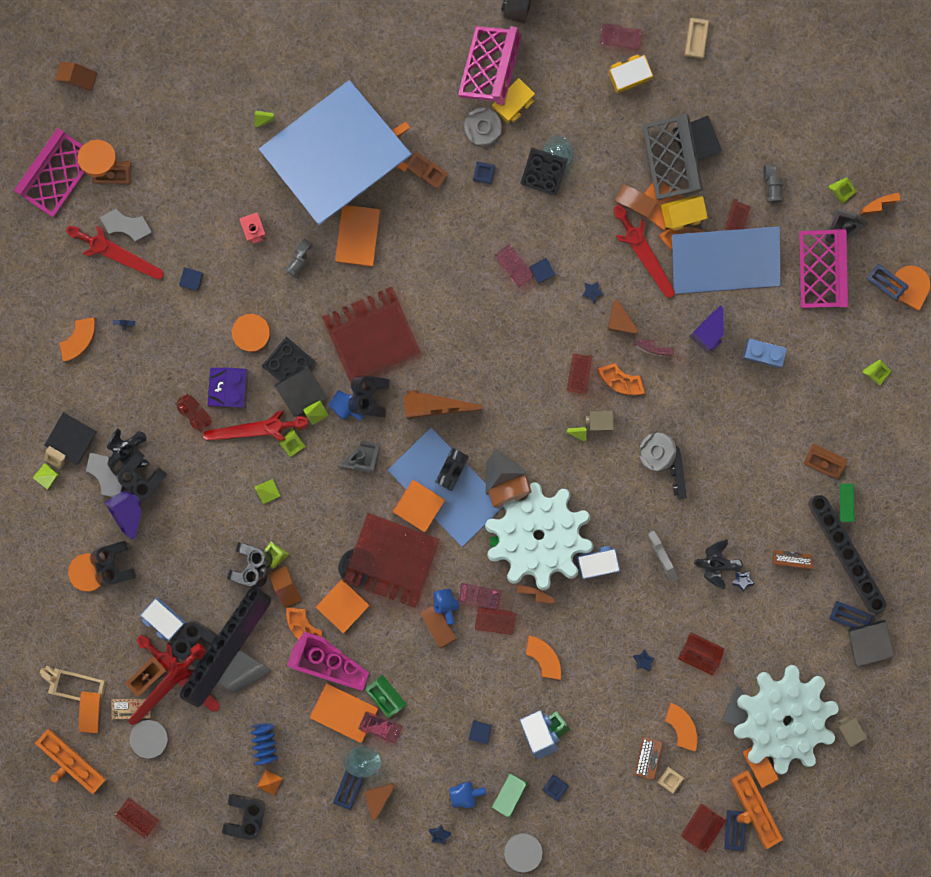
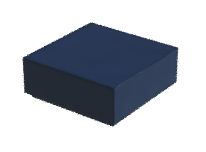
[473,161,495,184]
[529,258,555,284]
[179,267,203,291]
[468,720,492,744]
[542,774,569,802]

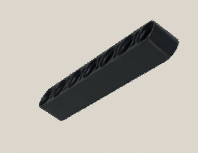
[808,495,886,613]
[180,587,271,707]

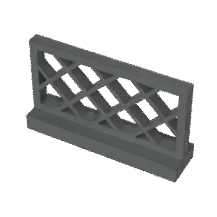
[643,114,703,200]

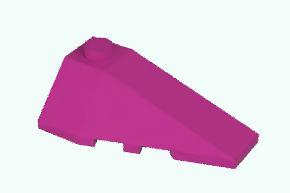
[287,632,369,691]

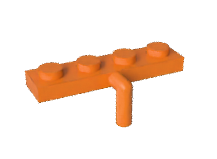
[35,728,106,794]
[730,770,783,849]

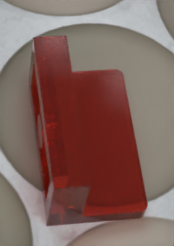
[722,198,751,231]
[566,353,593,394]
[475,607,516,635]
[678,632,724,675]
[114,797,159,839]
[681,804,726,852]

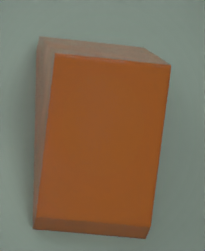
[55,62,97,91]
[607,300,638,335]
[269,565,302,608]
[125,657,166,697]
[365,783,395,820]

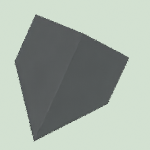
[825,209,869,243]
[338,441,380,473]
[486,449,527,495]

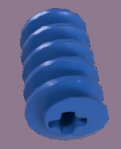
[249,723,278,765]

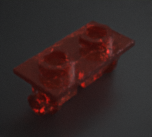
[176,393,212,433]

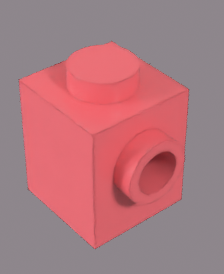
[240,212,267,244]

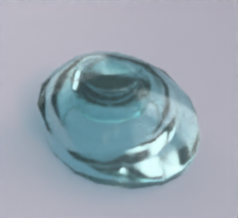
[543,136,573,169]
[344,746,381,777]

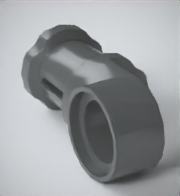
[763,165,784,203]
[284,238,312,279]

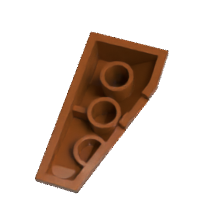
[404,390,483,419]

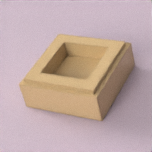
[44,446,66,469]
[657,766,684,794]

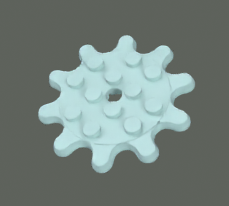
[485,482,593,590]
[734,665,838,775]

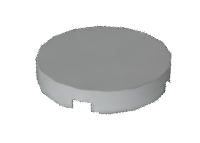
[464,107,502,146]
[640,433,676,471]
[129,719,169,759]
[504,833,543,873]

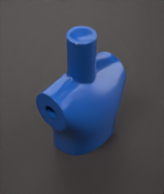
[328,390,364,421]
[433,589,459,625]
[449,781,486,808]

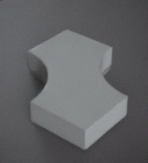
[100,208,152,242]
[86,453,124,497]
[648,531,678,582]

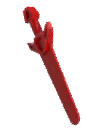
[613,205,675,298]
[66,226,164,279]
[203,411,309,441]
[136,635,219,712]
[129,643,206,725]

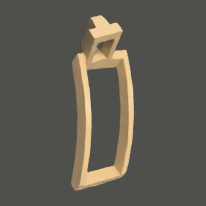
[39,666,107,701]

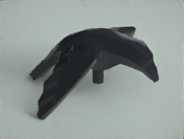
[107,428,150,468]
[694,539,743,589]

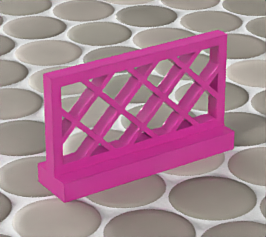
[458,26,522,105]
[14,128,84,217]
[799,229,848,308]

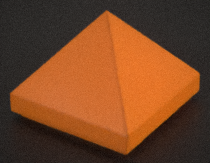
[257,769,283,795]

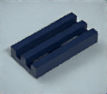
[866,264,909,302]
[829,601,872,628]
[333,766,365,810]
[724,810,746,851]

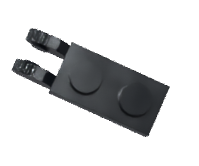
[670,445,687,500]

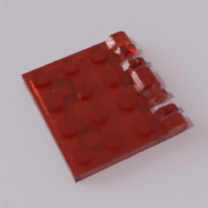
[322,286,421,383]
[343,513,440,608]

